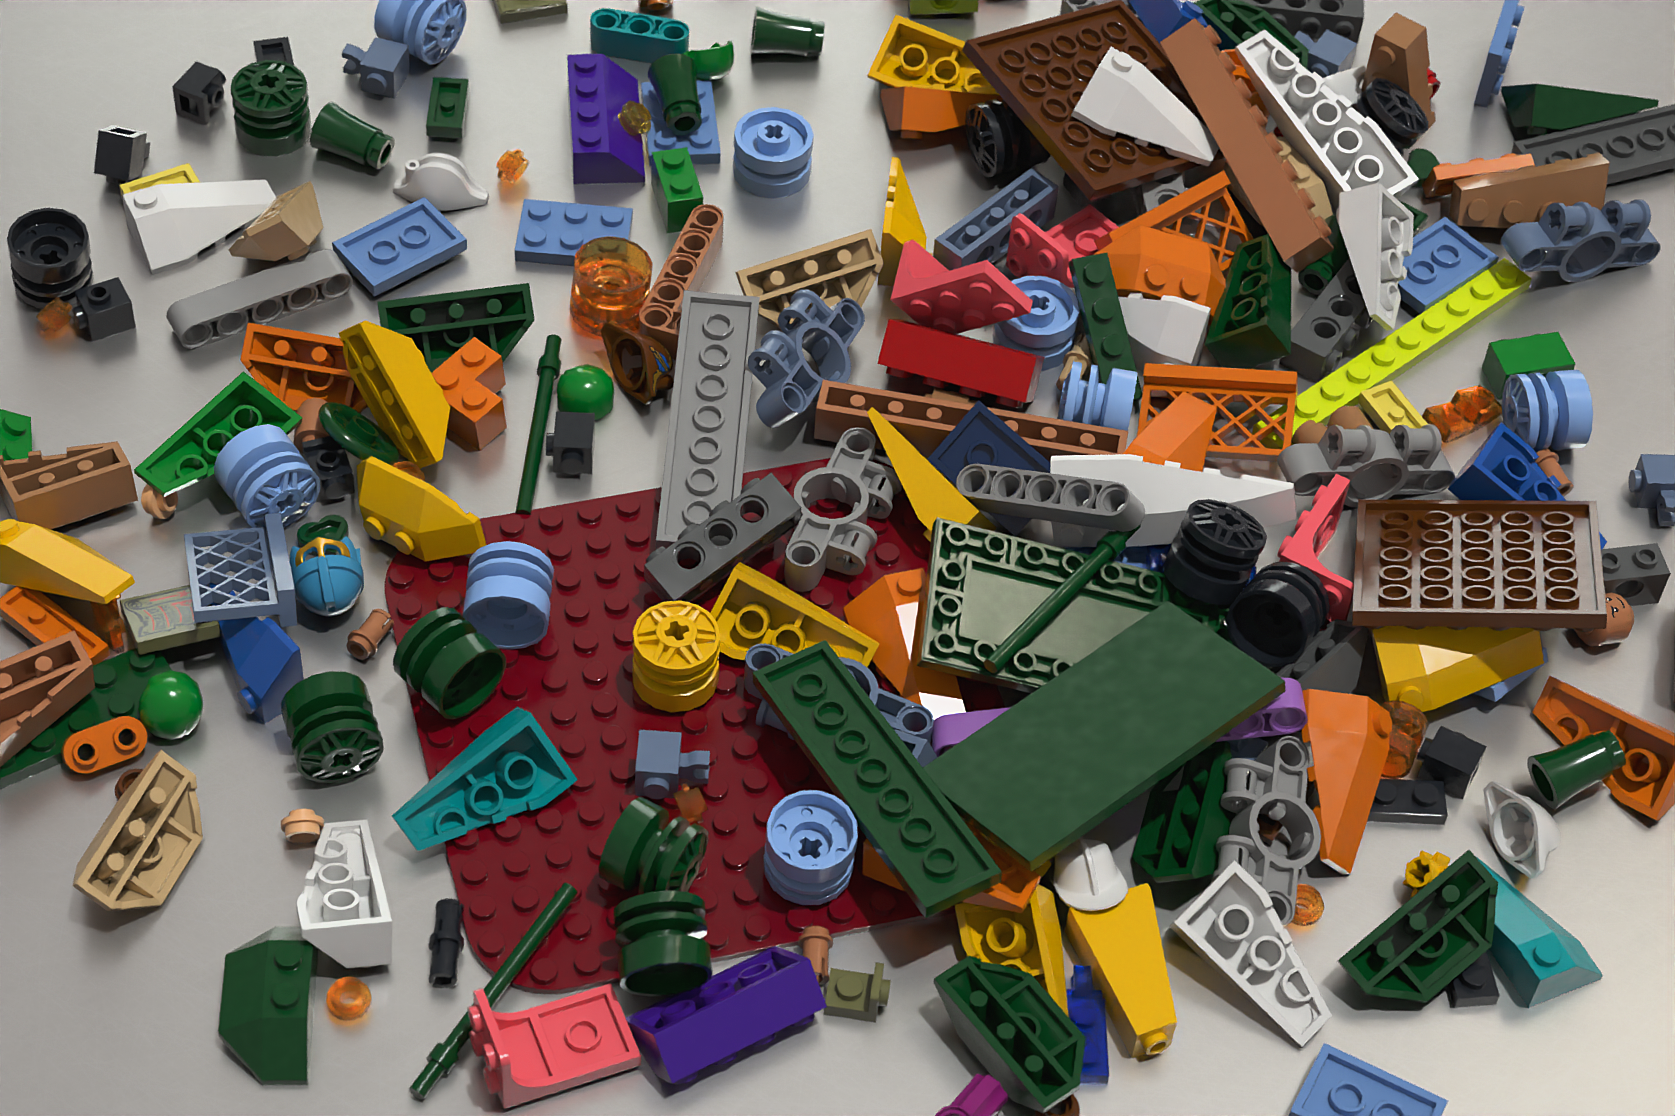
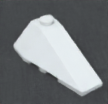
[1071,47,1219,167]
[122,180,276,275]
[1336,183,1414,331]
[1069,287,1211,373]
[297,819,392,968]
[1169,860,1332,1047]

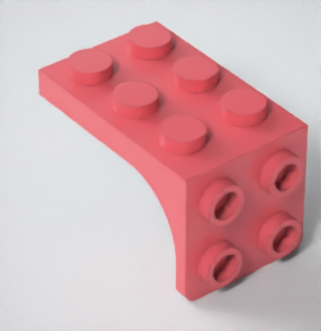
[1006,204,1118,288]
[890,240,1033,334]
[1277,473,1354,631]
[468,983,641,1109]

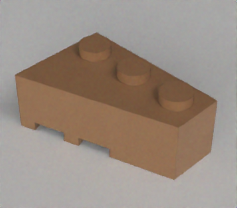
[1361,13,1436,141]
[0,441,138,529]

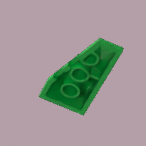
[134,371,303,497]

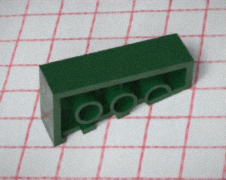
[1205,234,1291,369]

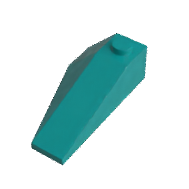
[392,707,578,851]
[1449,856,1603,1008]

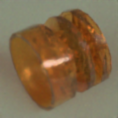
[569,236,653,336]

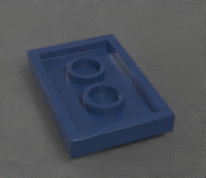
[927,400,1050,537]

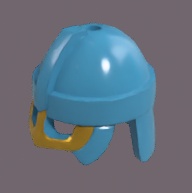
[290,537,364,617]

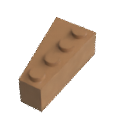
[1449,153,1610,228]

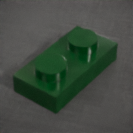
[426,77,469,138]

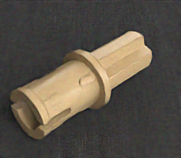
[1056,333,1092,390]

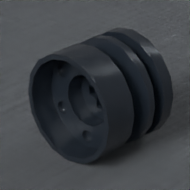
[1351,78,1429,156]
[965,99,1051,177]
[7,208,93,310]
[1162,499,1267,605]
[1226,562,1330,667]

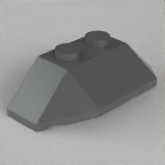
[1266,619,1369,732]

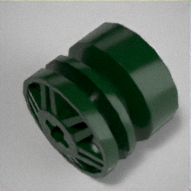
[230,60,312,157]
[393,607,506,719]
[280,671,384,783]
[599,797,709,895]
[613,891,713,996]

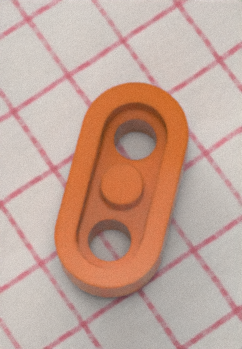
[61,716,147,773]

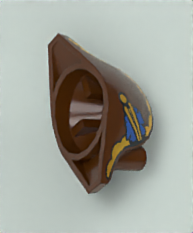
[600,322,674,405]

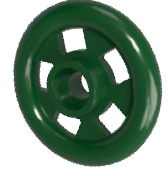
[318,402,399,467]

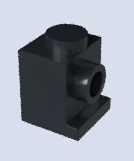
[172,61,226,125]
[302,436,355,502]

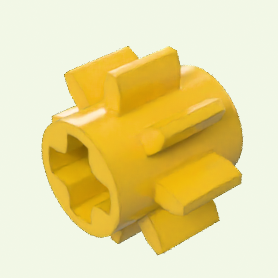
[1403,850,1450,898]

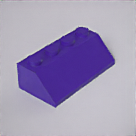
[567,54,645,184]
[626,946,827,1084]

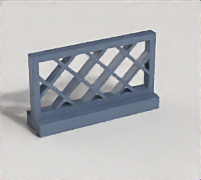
[184,513,297,627]

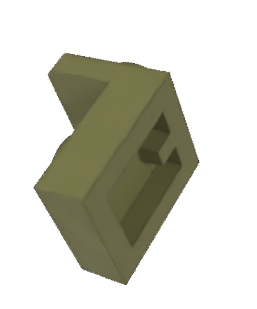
[824,962,891,1022]

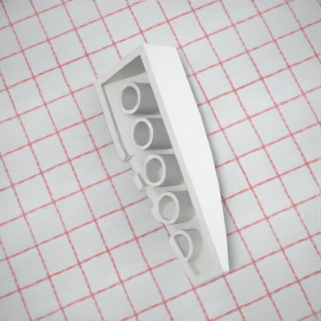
[1235,30,1419,211]
[1050,454,1297,547]

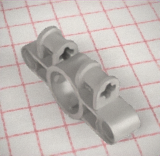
[1277,424,1455,508]
[784,427,903,592]
[1212,736,1321,927]

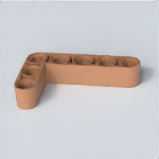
[639,204,724,360]

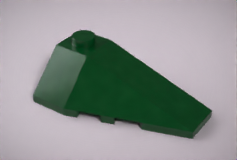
[1501,83,1658,136]

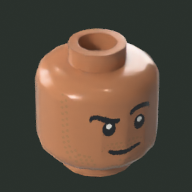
[1575,592,1634,647]

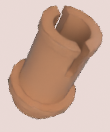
[1535,449,1574,497]
[347,608,394,660]
[798,926,833,985]

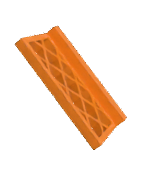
[1094,170,1253,271]
[1137,363,1298,462]

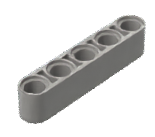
[166,249,353,349]
[956,464,1145,532]

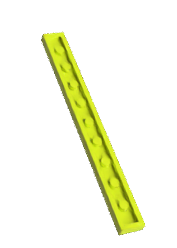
[1252,258,1532,449]

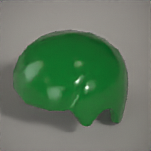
[682,40,734,81]
[557,364,614,420]
[138,670,203,740]

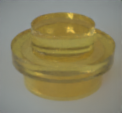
[618,101,651,136]

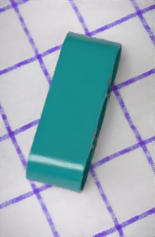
[590,8,689,63]

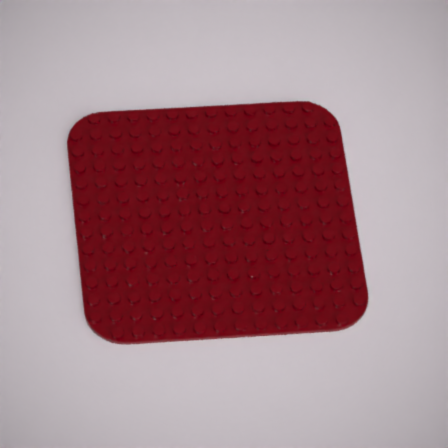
[385,458,1006,995]

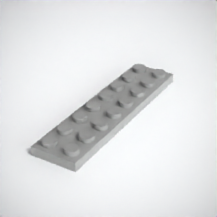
[656,290,760,549]

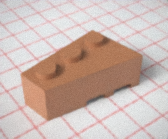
[0,630,95,767]

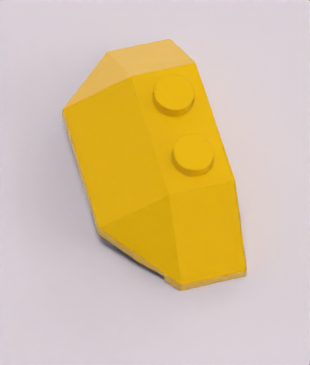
[339,320,450,470]
[357,456,486,562]

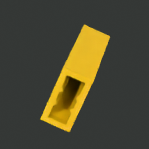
[1065,883,1177,1058]

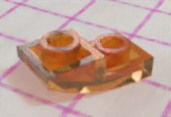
[1422,385,1502,443]
[90,594,126,658]

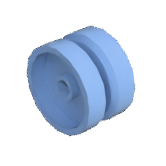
[733,107,814,198]
[993,276,1079,371]

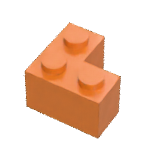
[431,337,507,451]

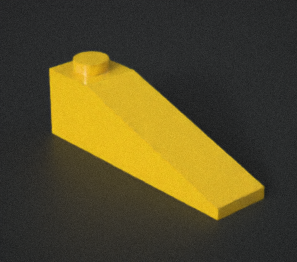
[867,14,1000,96]
[877,157,933,286]
[867,407,997,542]
[0,519,135,604]
[711,562,880,667]
[1371,626,1544,719]
[955,884,1068,1016]

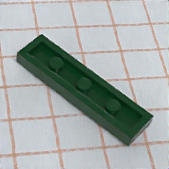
[1068,253,1142,401]

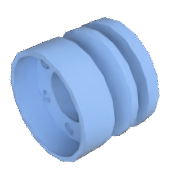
[374,0,467,65]
[1057,361,1138,431]
[1502,370,1593,452]
[214,424,320,528]
[462,541,554,650]
[764,790,858,905]

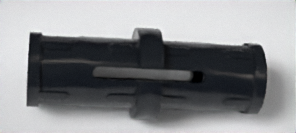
[429,898,464,988]

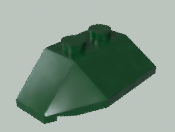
[1194,0,1309,69]
[377,283,535,373]
[1132,741,1237,883]
[1337,850,1498,1003]
[218,927,319,1085]
[933,956,1086,1113]

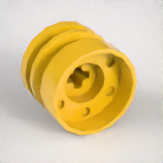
[632,600,720,712]

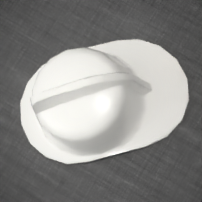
[1050,836,1128,911]

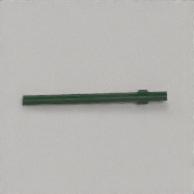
[515,334,562,515]
[984,524,1141,673]
[409,883,578,1100]

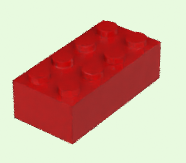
[877,319,1045,408]

